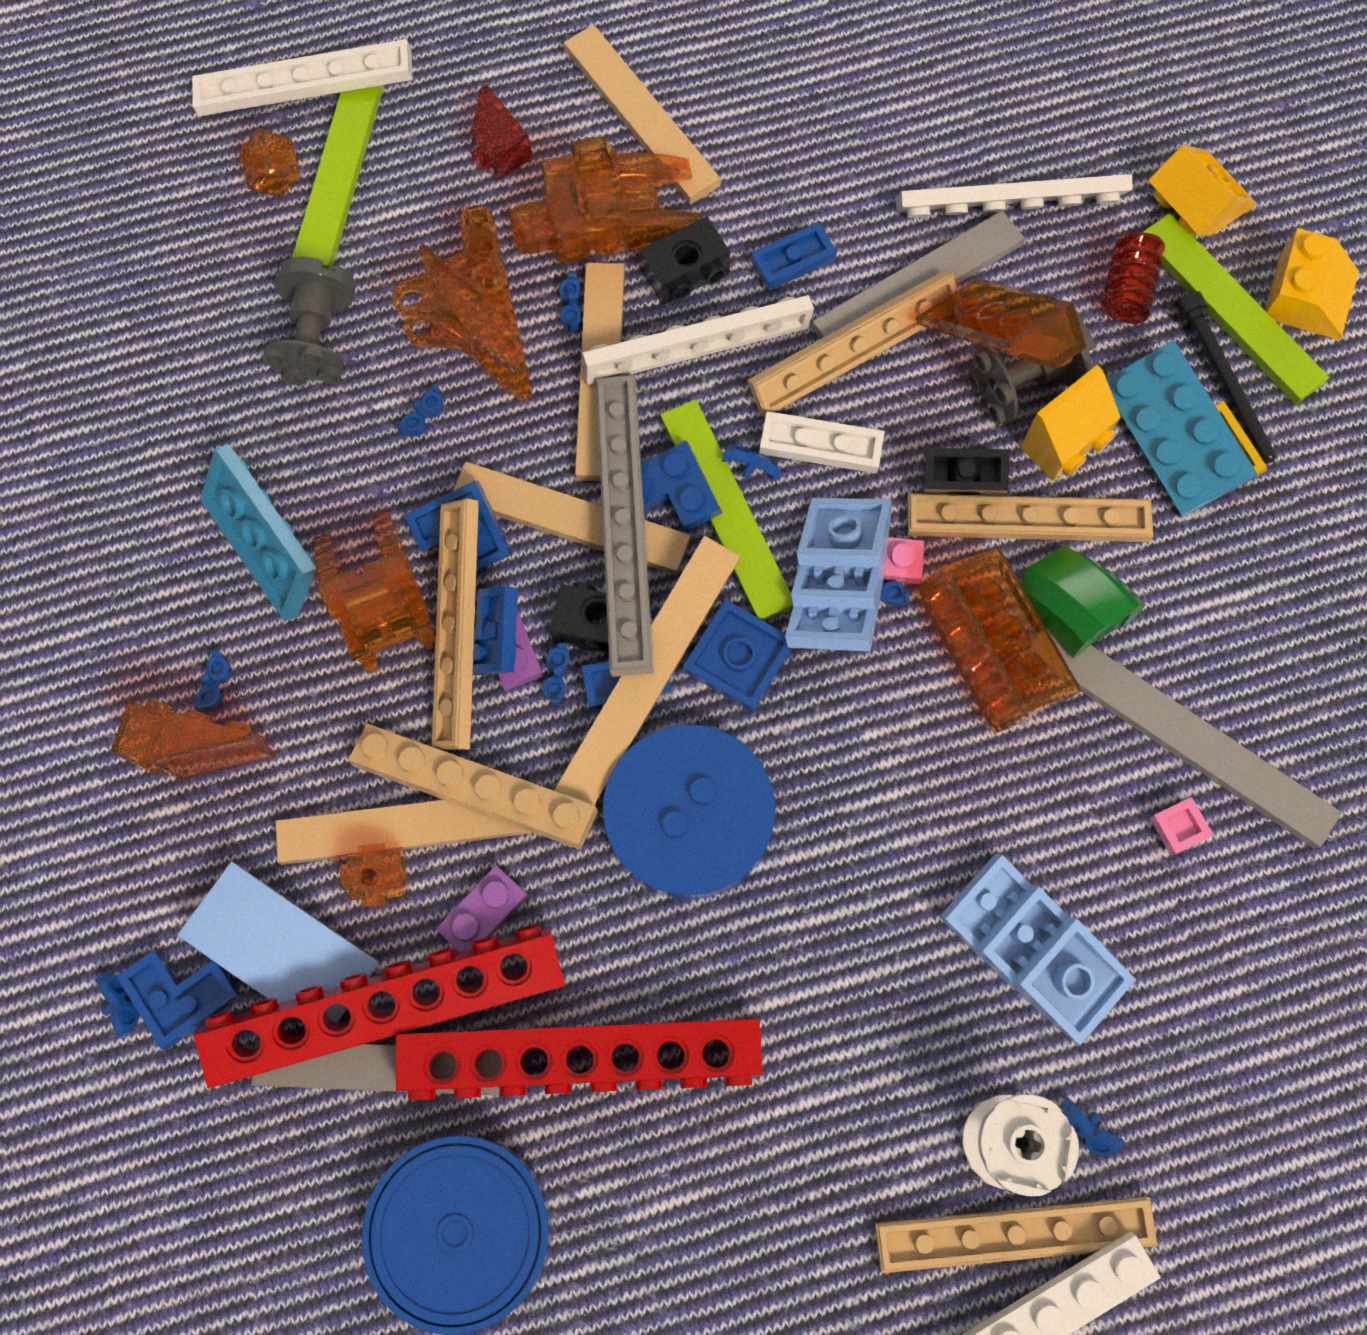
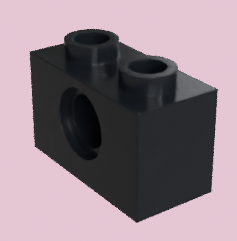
[640,216,730,305]
[922,448,1010,496]
[549,582,609,654]

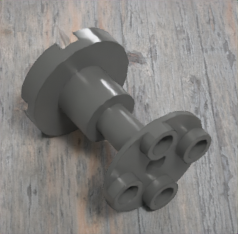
[263,257,356,385]
[967,310,1100,425]

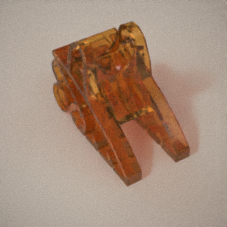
[509,137,702,264]
[392,205,534,402]
[313,509,436,674]

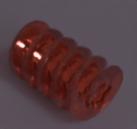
[1101,232,1165,324]

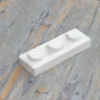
[759,411,885,474]

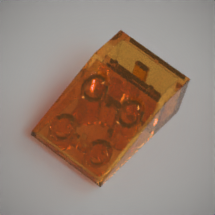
[110,699,276,779]

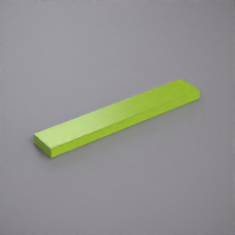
[292,85,385,270]
[1137,213,1330,405]
[660,400,793,622]

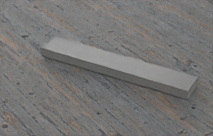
[812,210,1025,339]
[251,1040,519,1097]

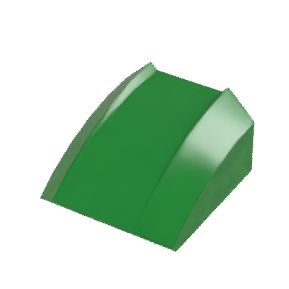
[1019,546,1145,658]

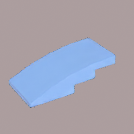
[785,498,892,651]
[939,854,1136,1045]
[177,861,379,1023]

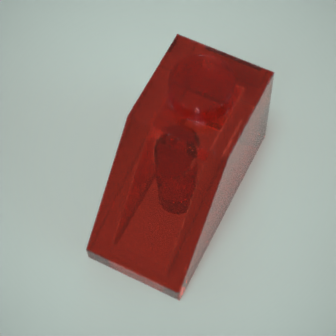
[470,84,533,182]

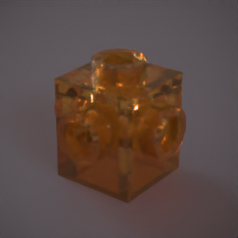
[240,128,300,198]
[340,843,408,907]

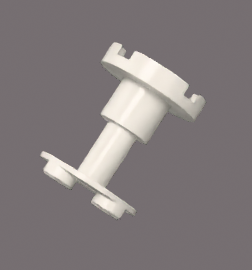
[962,1095,1079,1196]

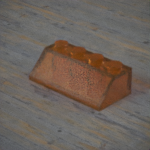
[915,278,1087,369]
[914,548,1082,734]

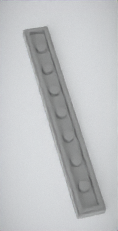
[595,374,654,677]
[1026,627,1342,849]

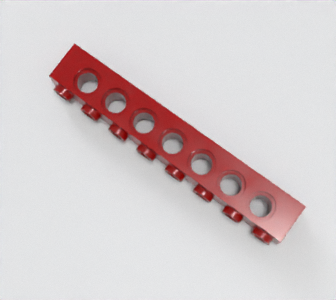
[194,924,565,1089]
[396,1019,763,1100]

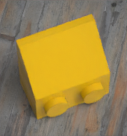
[1148,145,1257,236]
[1265,228,1359,340]
[1020,365,1121,481]

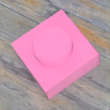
[883,538,924,584]
[1150,797,1214,856]

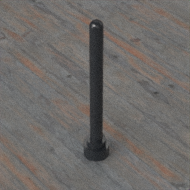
[1172,291,1276,464]

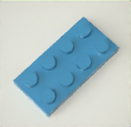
[1106,340,1257,518]
[200,444,317,621]

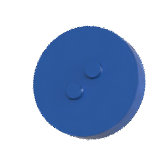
[603,725,775,899]
[362,1135,552,1335]

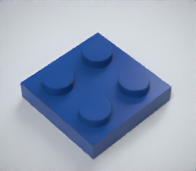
[682,599,793,713]

